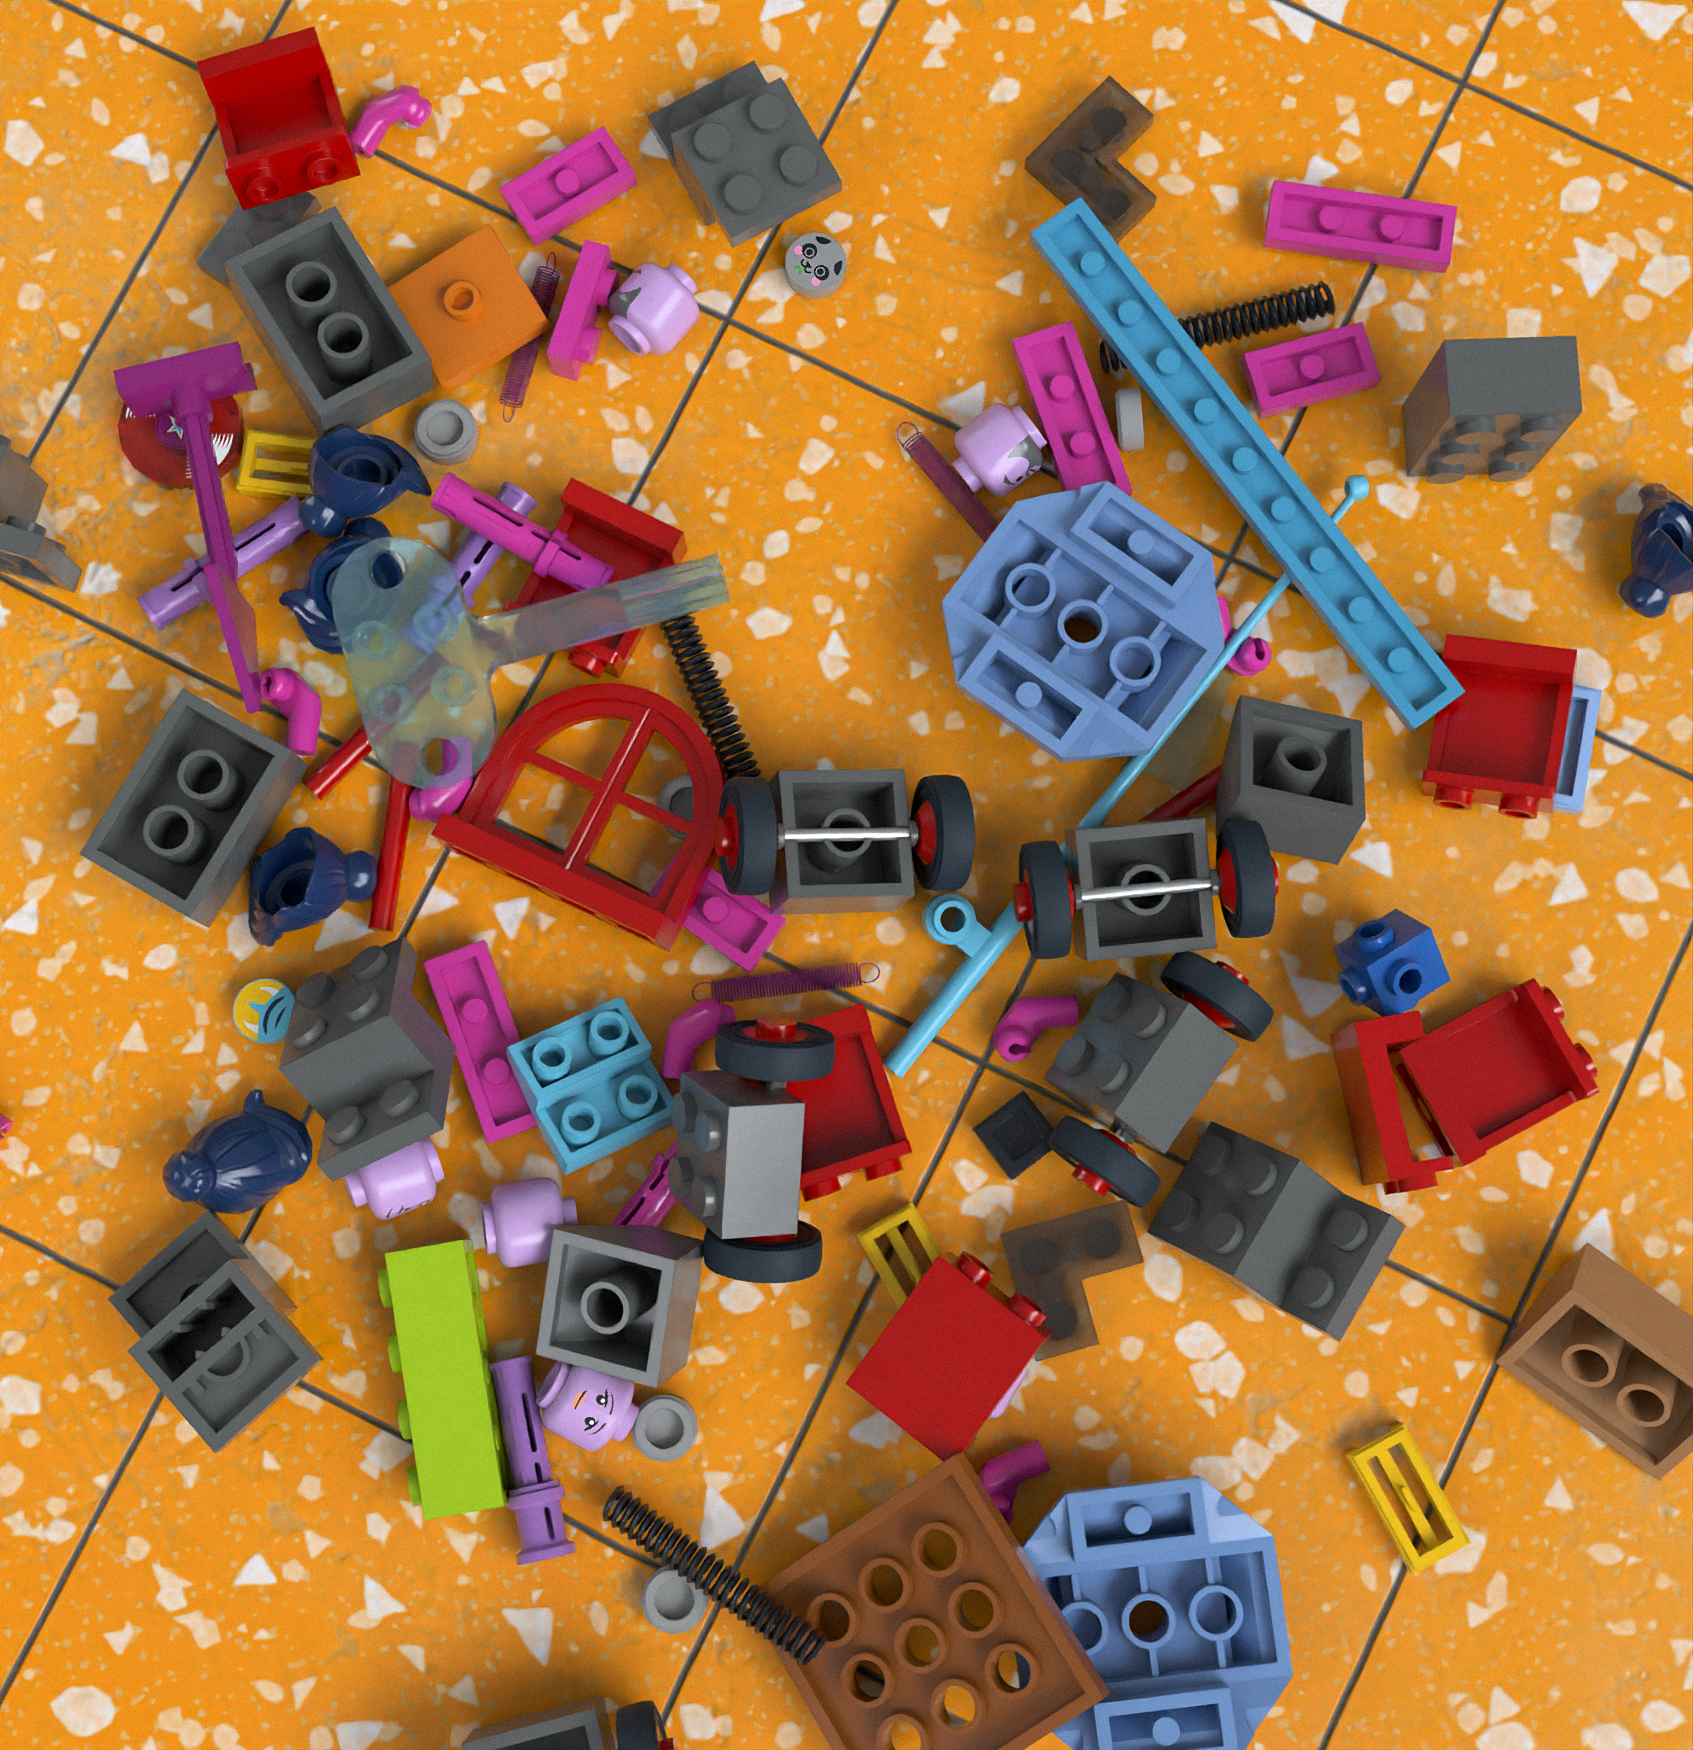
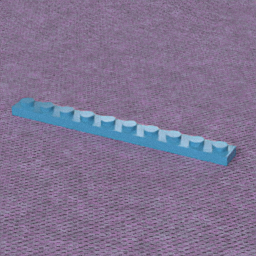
[1029,196,1465,733]

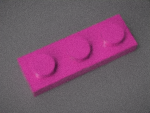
[1263,180,1457,273]
[1011,321,1133,497]
[423,940,538,1144]

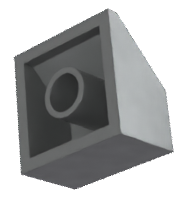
[1216,695,1366,865]
[536,1225,704,1388]

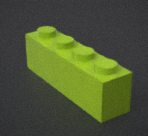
[378,1240,511,1521]

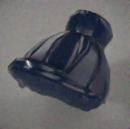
[298,426,432,539]
[1619,483,1693,619]
[279,516,404,655]
[248,827,377,947]
[162,1089,313,1214]

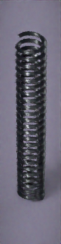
[1100,281,1336,375]
[652,591,766,781]
[603,1485,827,1666]

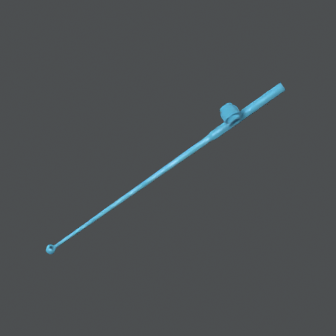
[882,474,1369,1078]

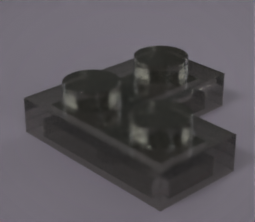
[1024,75,1157,244]
[999,1199,1144,1362]

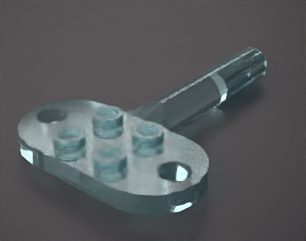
[331,536,731,789]

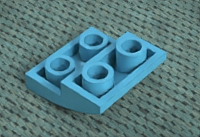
[506,996,673,1175]

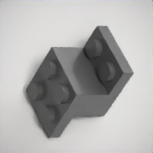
[648,61,842,248]
[0,434,82,593]
[278,936,455,1182]
[1147,1121,1406,1342]
[108,1210,324,1453]

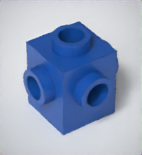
[1333,909,1450,1017]

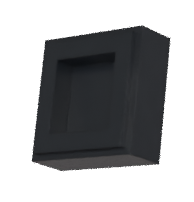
[972,1090,1054,1181]

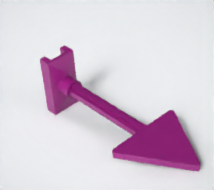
[114,341,262,714]

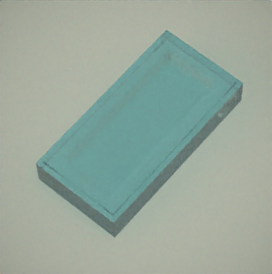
[1131,671,1234,792]

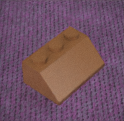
[1495,1242,1693,1481]

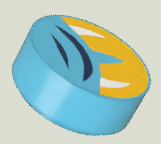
[233,979,296,1044]

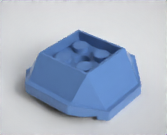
[941,480,1225,763]
[1015,1475,1293,1750]

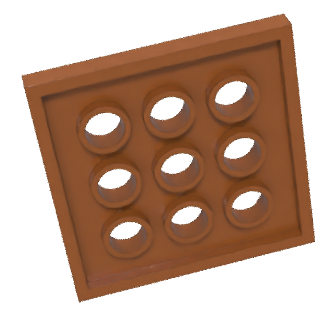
[748,1452,1111,1750]

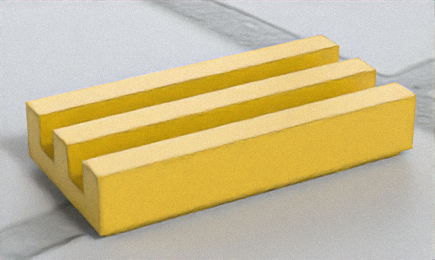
[236,429,317,502]
[857,1202,942,1309]
[1344,1422,1471,1575]

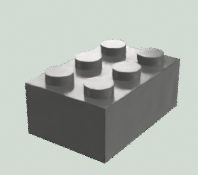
[224,206,434,437]
[1402,336,1582,484]
[79,688,308,928]

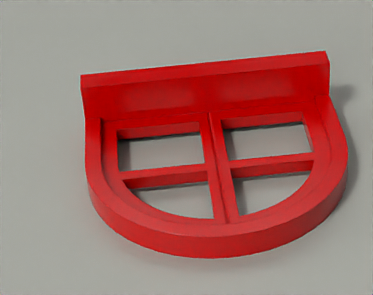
[431,683,726,952]

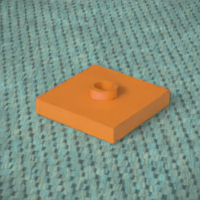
[387,223,552,393]

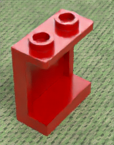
[197,26,361,211]
[502,477,688,679]
[1421,634,1577,819]
[1388,978,1599,1168]
[784,1002,912,1202]
[1329,1010,1454,1195]
[845,1251,1054,1462]

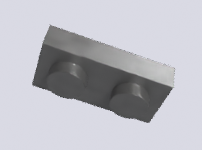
[196,192,322,290]

